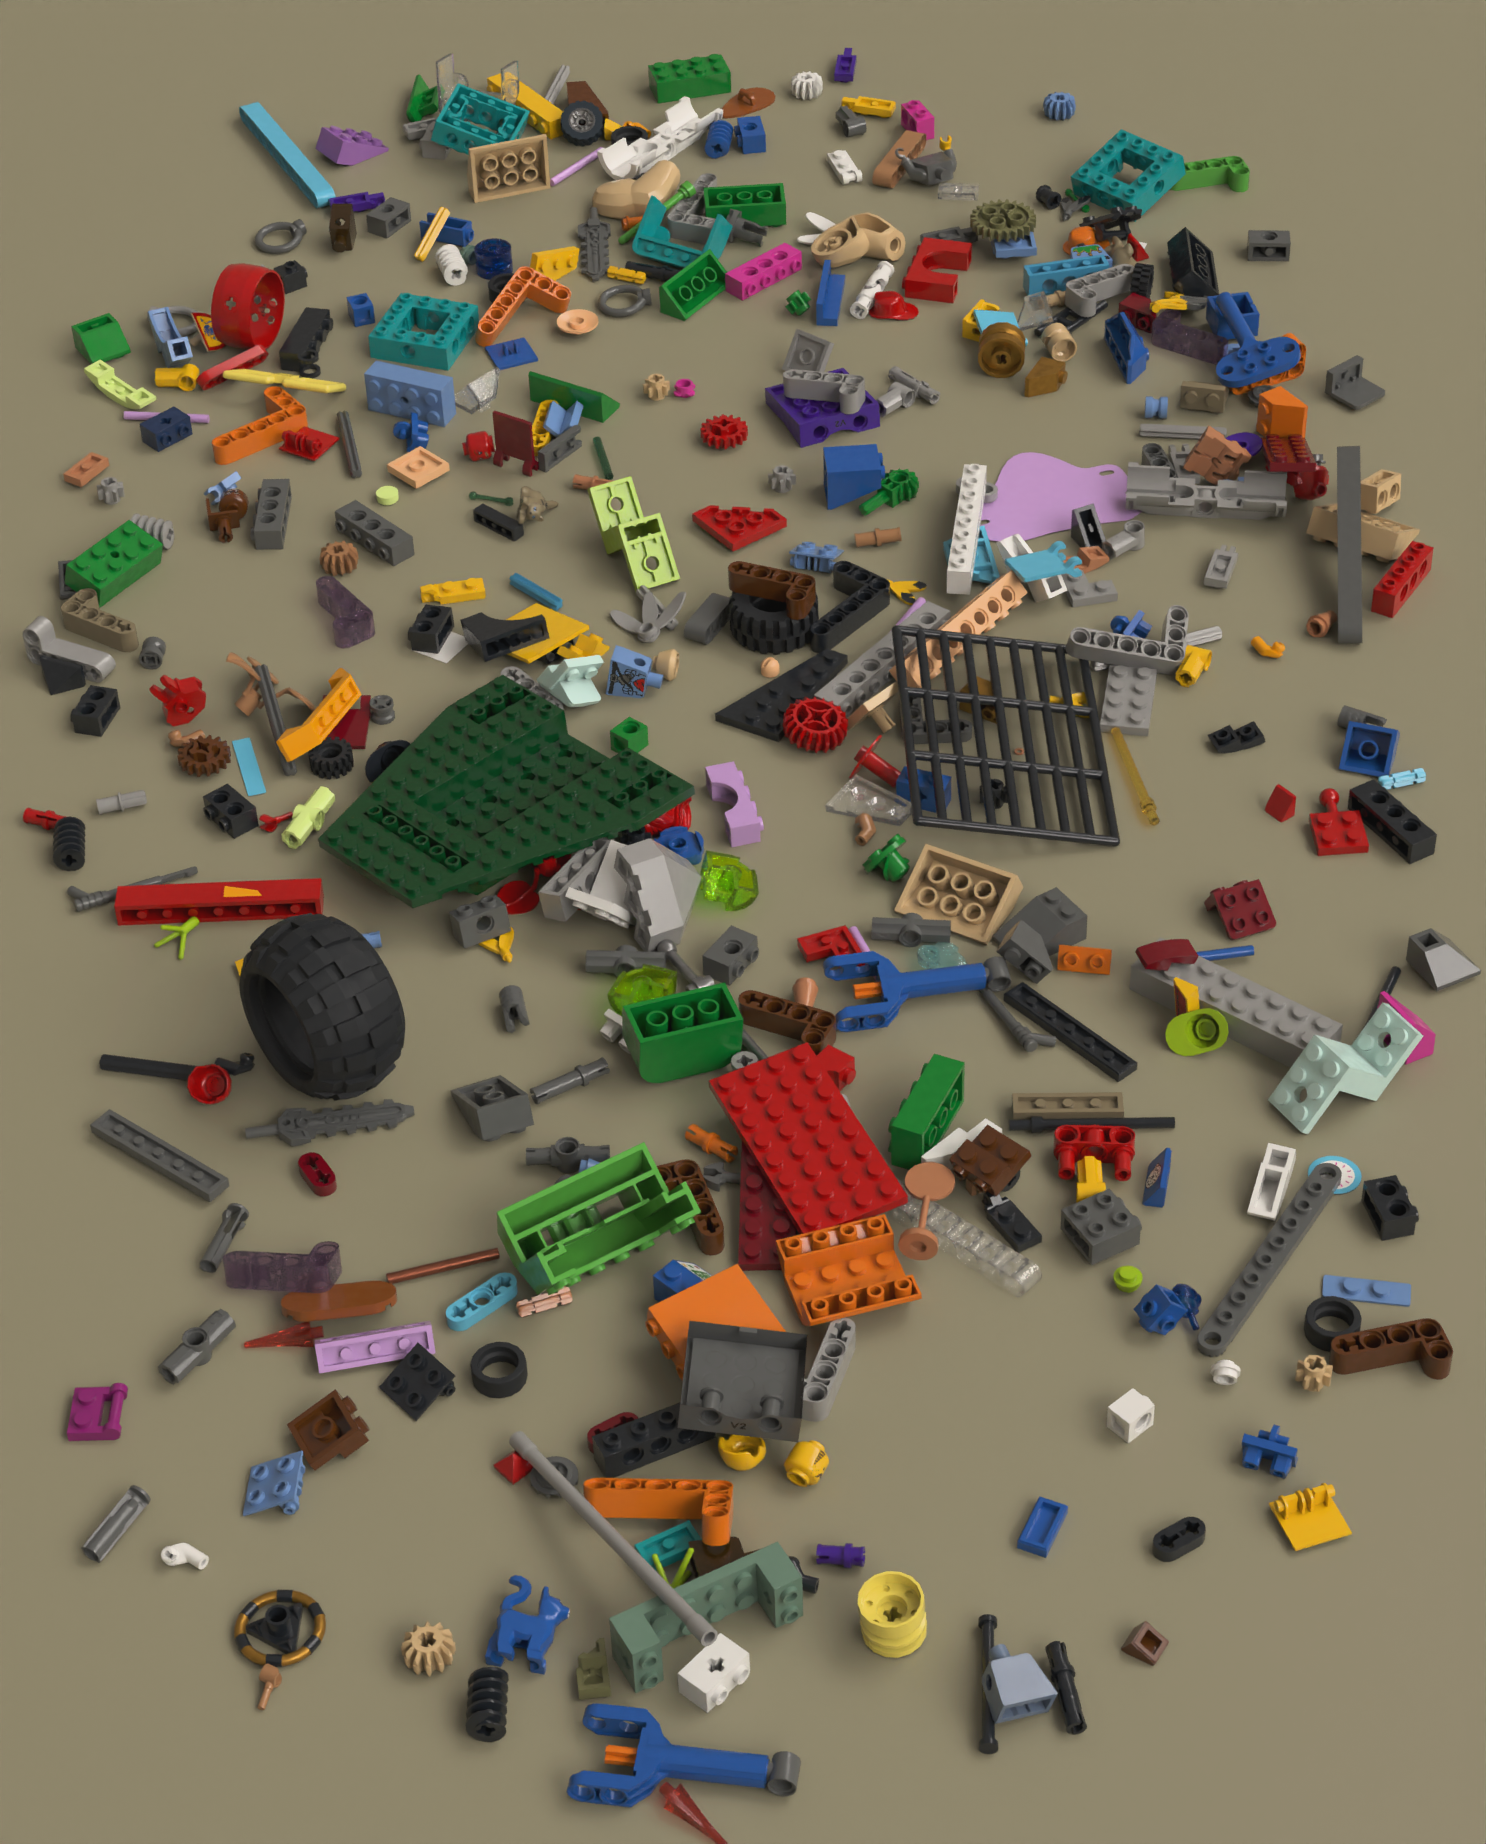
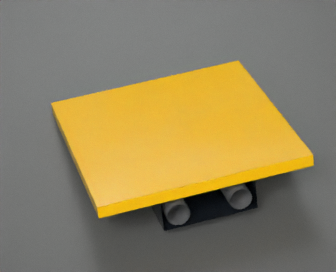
[506,603,589,664]

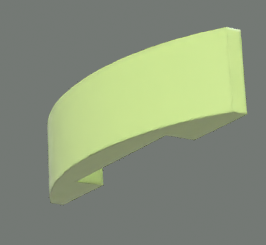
[84,360,156,409]

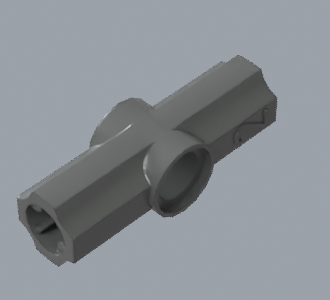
[872,913,951,947]
[586,945,666,980]
[158,1309,236,1385]

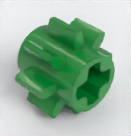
[785,290,812,316]

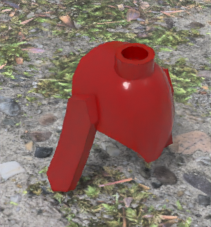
[1265,464,1329,501]

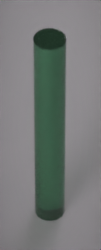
[593,437,614,480]

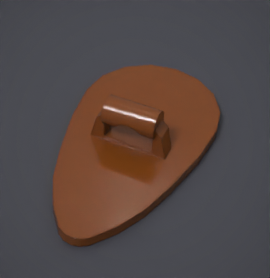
[722,87,775,119]

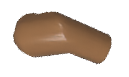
[168,729,206,747]
[855,813,876,846]

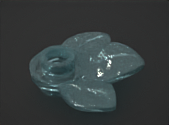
[917,942,967,969]

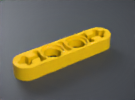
[532,400,559,456]

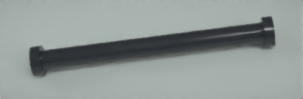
[978,1614,998,1754]

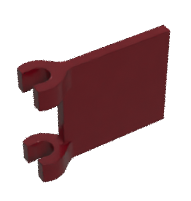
[492,411,539,477]
[322,695,372,749]

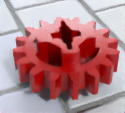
[700,414,748,450]

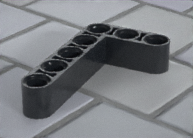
[810,561,890,653]

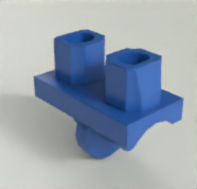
[393,412,429,452]
[1110,610,1152,638]
[1242,1424,1298,1479]

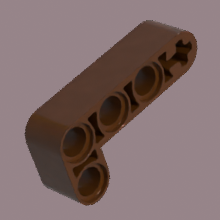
[728,561,816,620]
[738,990,836,1056]
[657,1159,725,1256]
[1329,1318,1453,1380]

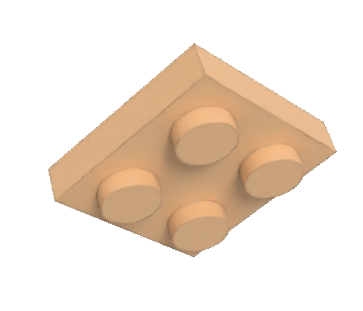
[387,446,450,489]

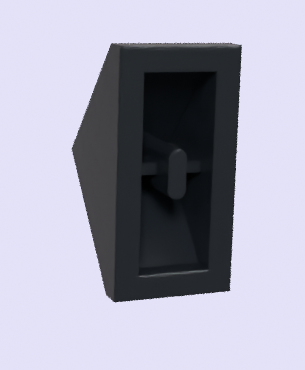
[1071,503,1106,549]

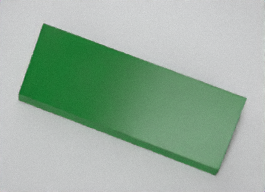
[659,249,727,321]
[528,371,620,423]

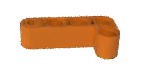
[1224,333,1306,395]

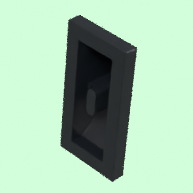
[40,655,86,695]

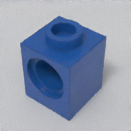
[346,293,375,327]

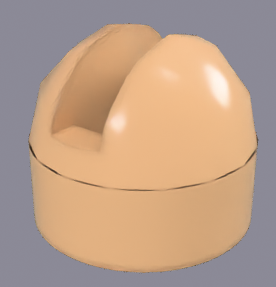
[761,657,780,678]

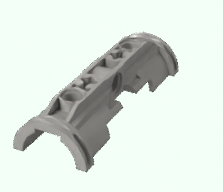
[1125,462,1287,520]

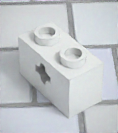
[678,1633,750,1713]

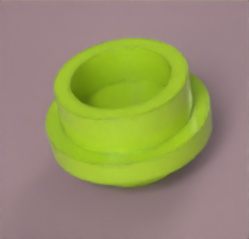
[1113,1266,1143,1293]

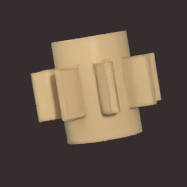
[643,374,670,401]
[1295,1355,1333,1392]

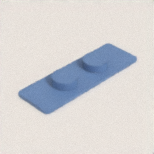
[1322,1275,1411,1307]

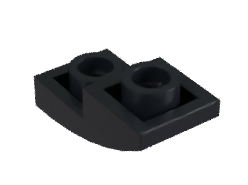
[1208,721,1266,753]

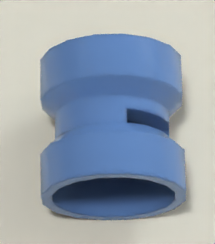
[1145,396,1168,419]

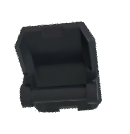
[1079,206,1142,242]

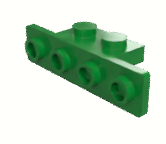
[406,74,443,123]

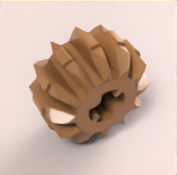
[319,541,359,576]

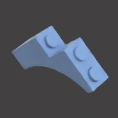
[147,307,193,368]

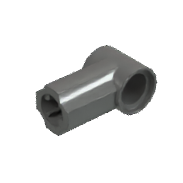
[836,106,867,137]

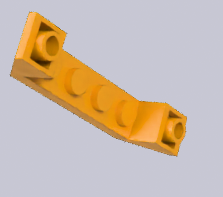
[276,668,362,762]

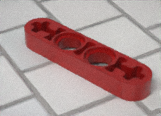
[196,345,269,390]

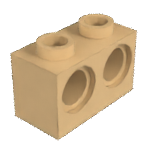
[1361,469,1401,514]

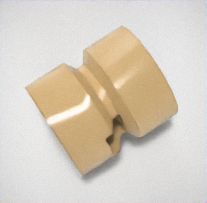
[1041,323,1077,362]

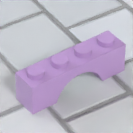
[705,761,764,847]

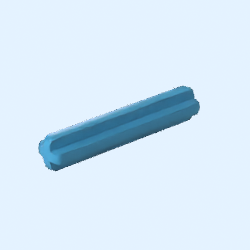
[509,573,563,611]

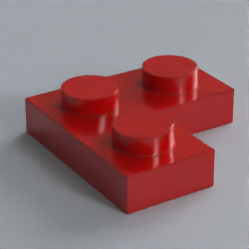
[797,925,865,968]

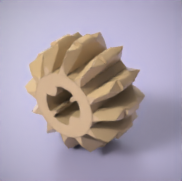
[401,1621,456,1677]

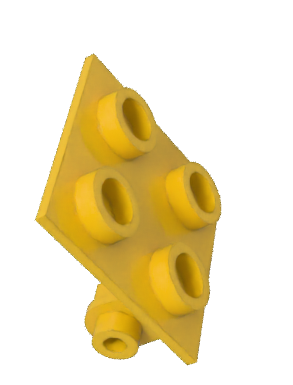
[1269,1483,1352,1551]

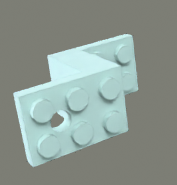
[1268,1002,1423,1134]

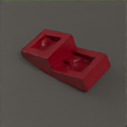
[1135,939,1198,971]

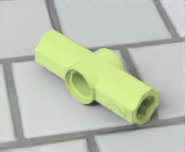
[281,786,335,849]

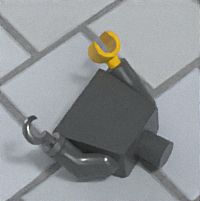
[895,135,957,185]

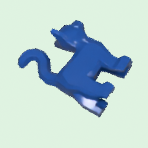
[485,1575,570,1675]

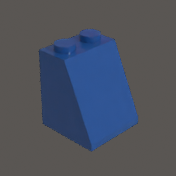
[823,444,885,510]

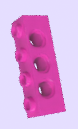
[725,242,802,301]

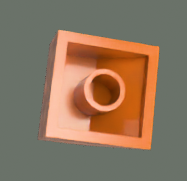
[1256,386,1308,438]

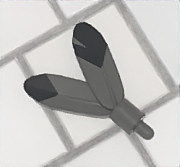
[1061,196,1091,221]

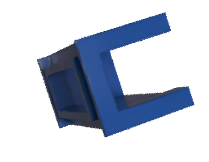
[419,212,474,247]

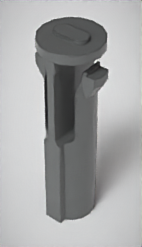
[200,1203,249,1273]
[81,1485,151,1563]

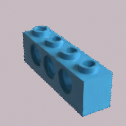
[1023,254,1109,298]

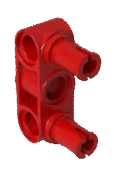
[1053,1124,1135,1181]

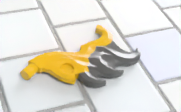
[1150,291,1208,313]

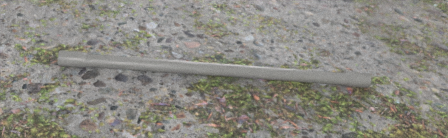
[509,1431,718,1646]

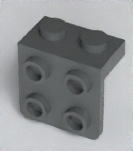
[1325,355,1385,410]

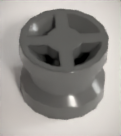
[370,695,395,725]

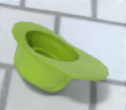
[1165,1008,1229,1056]

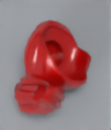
[644,797,692,836]

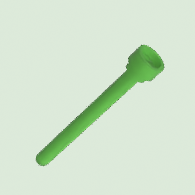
[618,181,696,245]

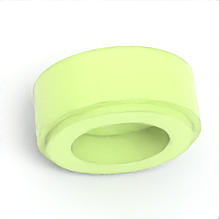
[376,486,399,505]

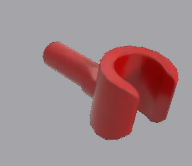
[259,812,293,832]

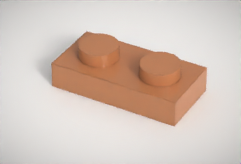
[63,452,109,487]

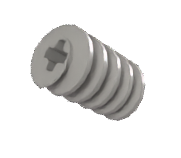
[129,513,174,549]

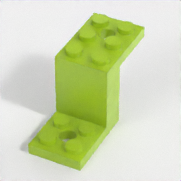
[587,476,680,592]

